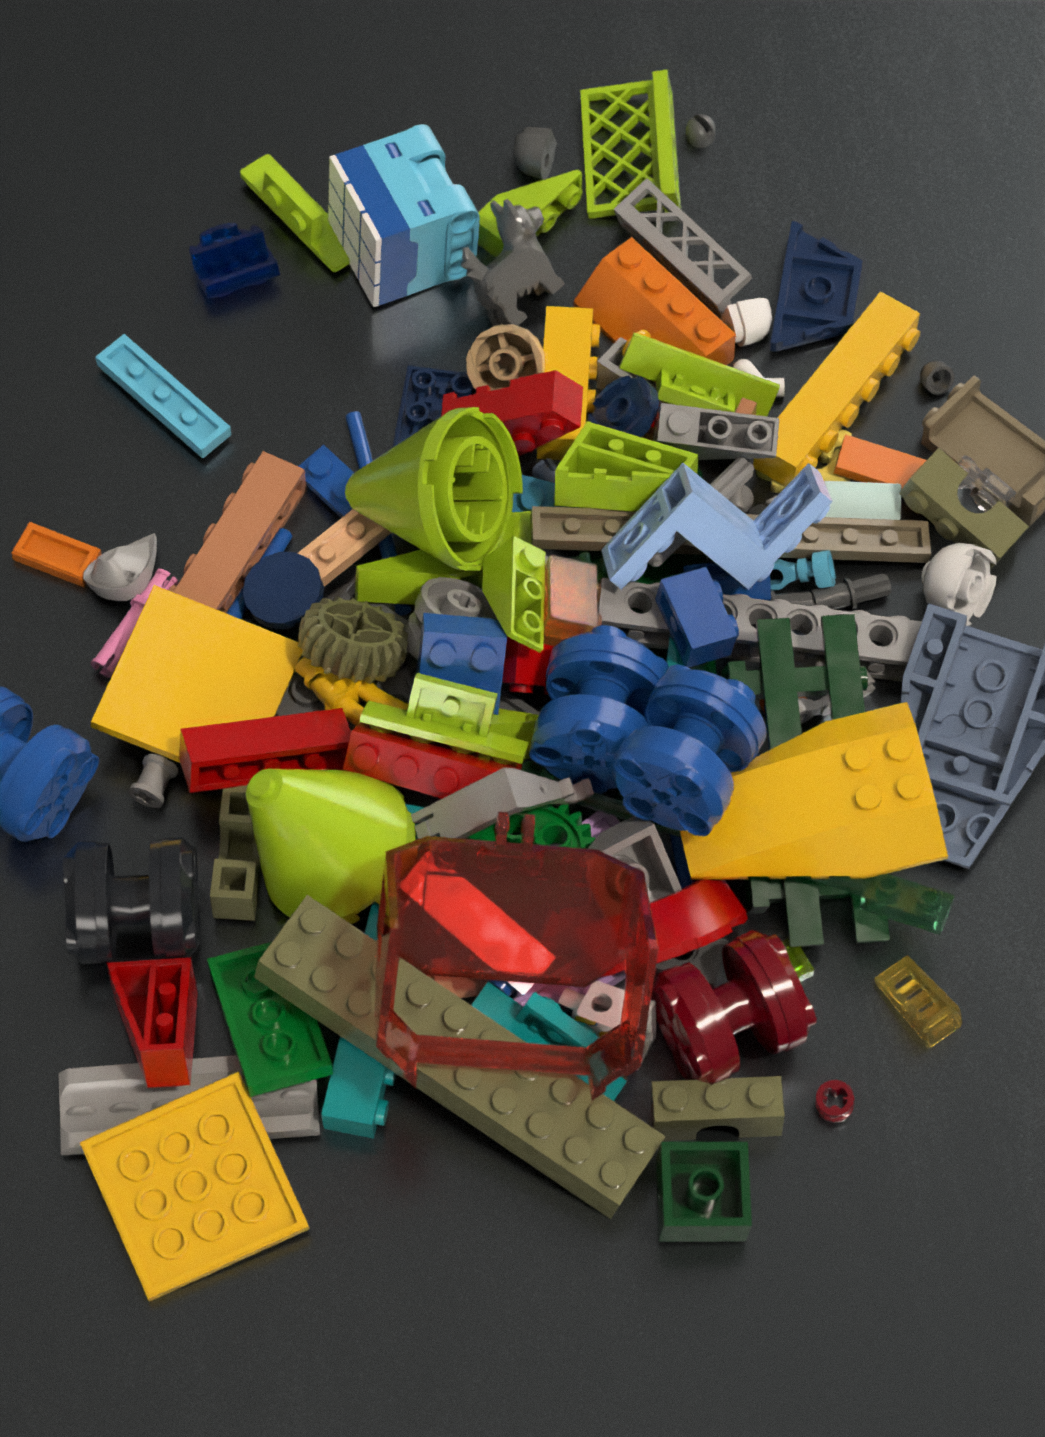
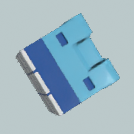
[328,124,480,308]

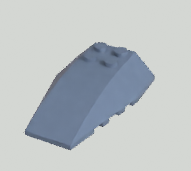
[901,603,1045,869]

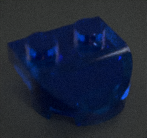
[189,222,280,299]

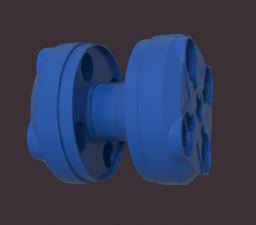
[529,625,669,795]
[611,664,766,836]
[0,686,100,842]

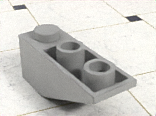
[653,403,780,460]

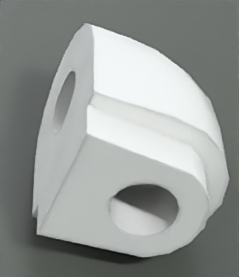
[720,298,772,347]

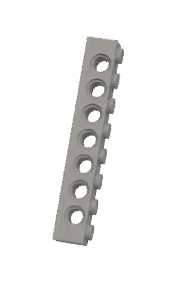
[594,578,922,682]

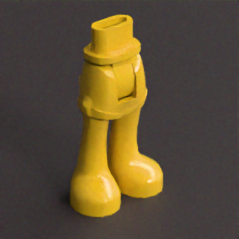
[295,657,409,726]

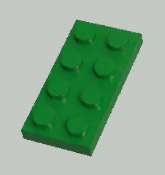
[207,941,333,1097]

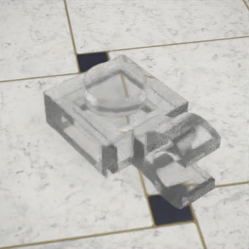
[958,455,1017,512]

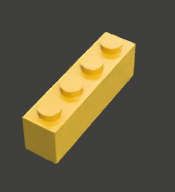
[537,306,600,460]

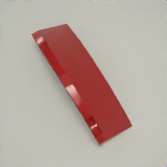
[570,879,748,977]

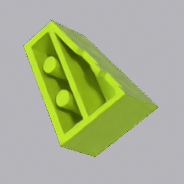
[554,421,698,512]

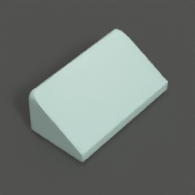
[824,481,902,520]

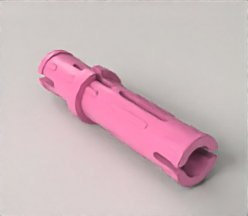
[91,569,178,678]

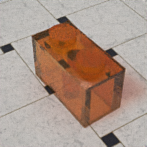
[544,555,602,646]

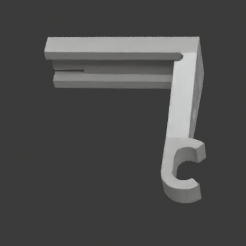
[411,768,594,853]

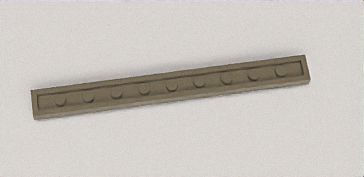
[530,506,931,563]

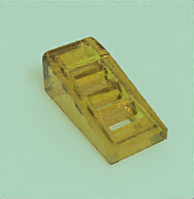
[874,955,962,1047]

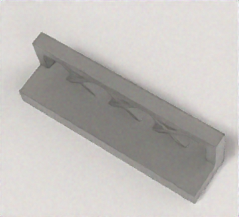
[614,179,752,318]

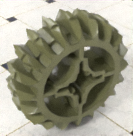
[298,596,408,684]

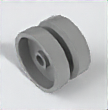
[404,577,497,660]

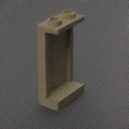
[921,375,1045,526]

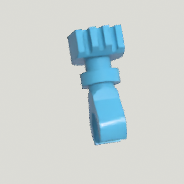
[771,550,836,590]

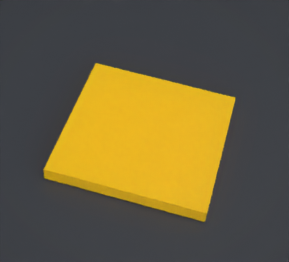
[90,585,303,763]
[80,1072,309,1302]

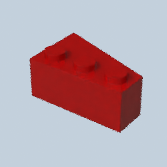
[441,370,583,457]
[107,957,198,1088]

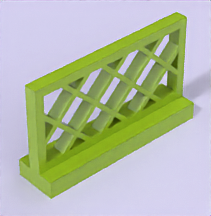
[580,70,681,219]

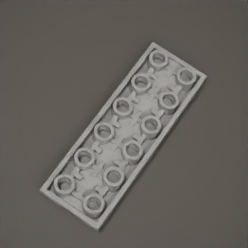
[58,1055,320,1155]

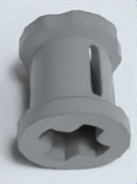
[128,753,178,808]

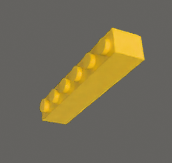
[753,291,920,486]

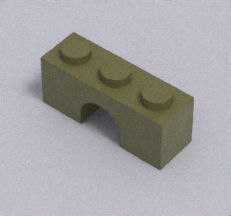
[899,448,1029,570]
[210,785,261,921]
[650,1076,784,1141]

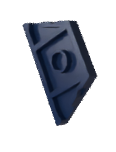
[770,221,863,352]

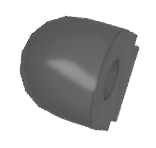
[513,127,557,180]

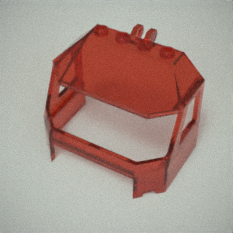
[375,812,659,1101]

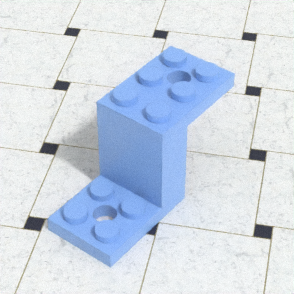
[601,463,833,590]

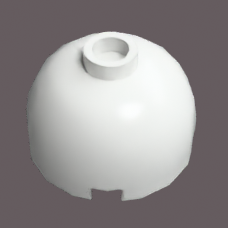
[921,543,997,626]

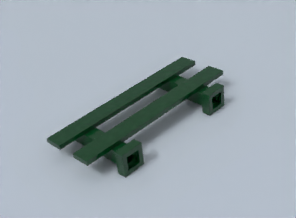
[722,614,890,948]

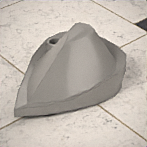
[83,533,157,601]

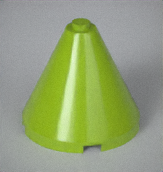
[345,407,523,571]
[246,769,416,924]

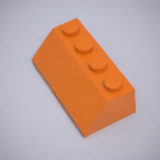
[573,237,736,383]

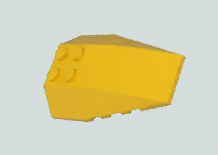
[680,702,948,879]

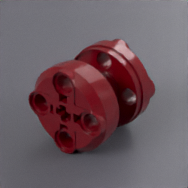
[646,930,817,1085]

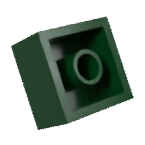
[656,1142,752,1242]

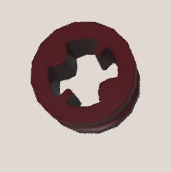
[816,1080,854,1122]

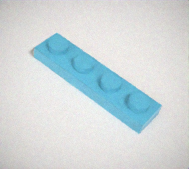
[96,334,231,458]

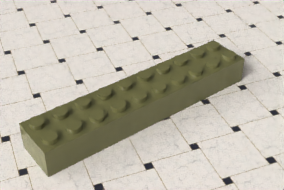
[254,895,666,1219]

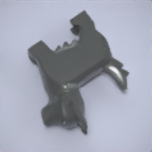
[461,199,565,326]

